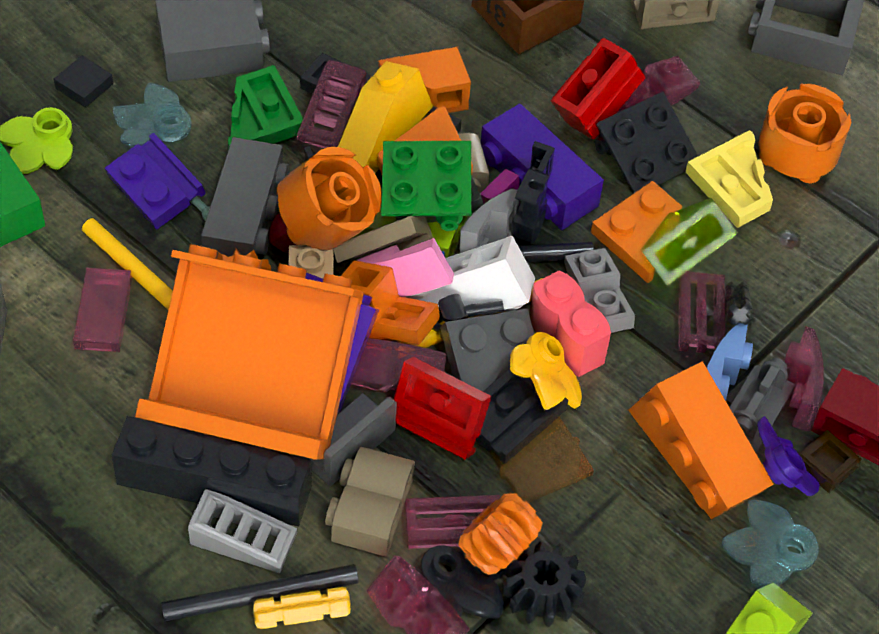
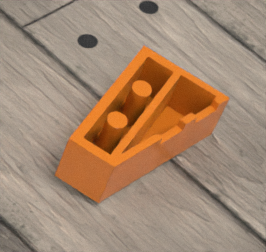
[628,361,774,520]

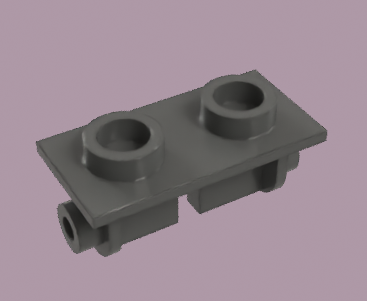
[729,358,796,452]

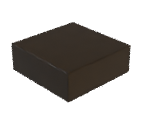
[799,430,862,493]

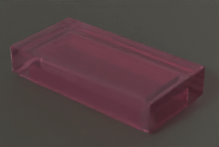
[73,268,132,352]

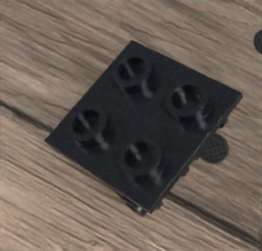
[594,92,698,194]

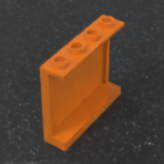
[135,244,364,460]

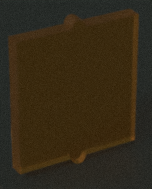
[490,416,594,503]

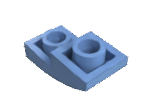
[707,323,753,401]

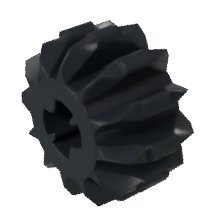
[502,541,586,628]

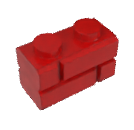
[550,38,646,140]

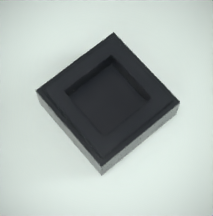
[54,56,113,108]

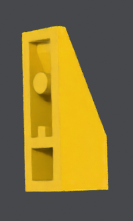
[338,61,433,174]

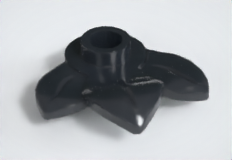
[419,545,505,629]

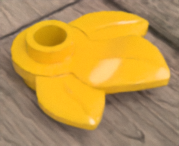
[510,332,582,410]

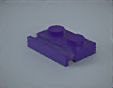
[105,132,206,230]

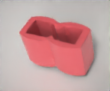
[529,270,611,377]

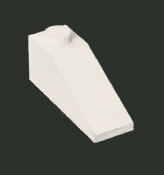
[406,236,535,315]

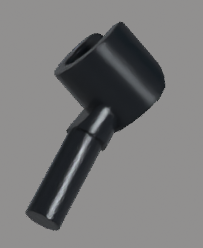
[438,294,504,322]

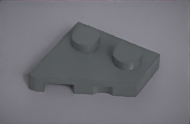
[440,308,534,391]

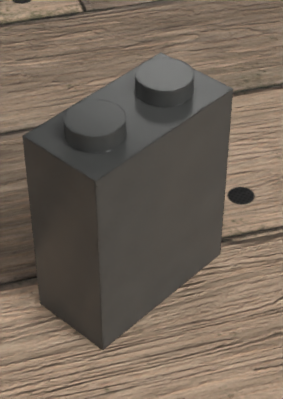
[155,0,270,82]

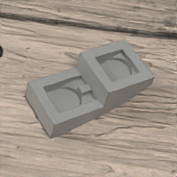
[460,189,519,253]

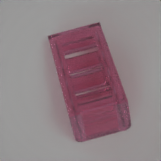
[297,60,366,148]

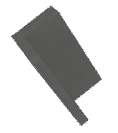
[311,393,397,487]

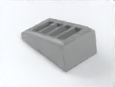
[188,489,297,573]

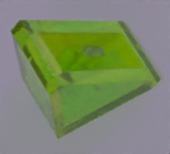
[641,198,737,285]

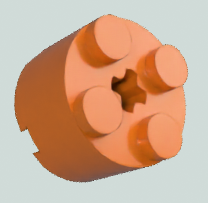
[759,84,851,183]
[277,147,382,250]

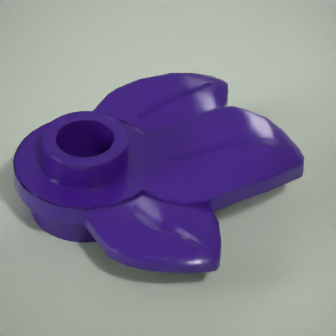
[757,416,820,497]

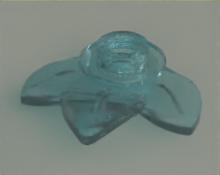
[112,83,192,147]
[722,500,819,586]

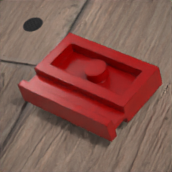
[394,357,492,460]

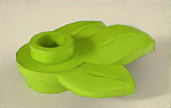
[0,107,73,174]

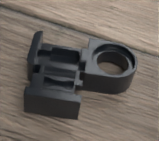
[512,141,555,244]

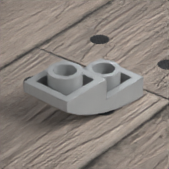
[564,248,635,333]

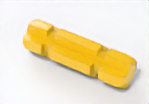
[253,587,351,629]

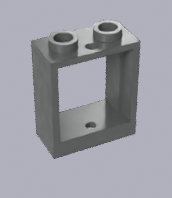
[748,0,864,76]

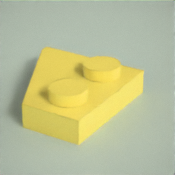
[685,130,773,228]

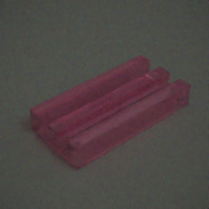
[679,271,725,353]
[405,495,500,549]

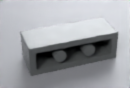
[201,137,289,258]

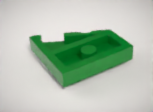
[228,65,306,149]

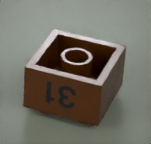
[472,0,584,54]

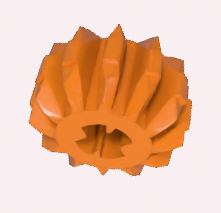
[458,493,543,575]

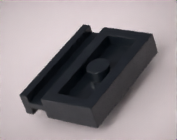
[476,369,568,465]

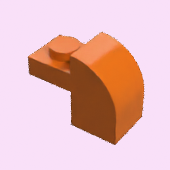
[340,260,440,351]

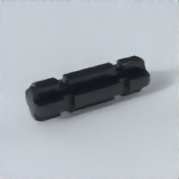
[725,281,752,325]

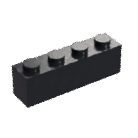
[111,416,312,527]

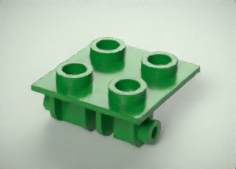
[381,141,471,231]

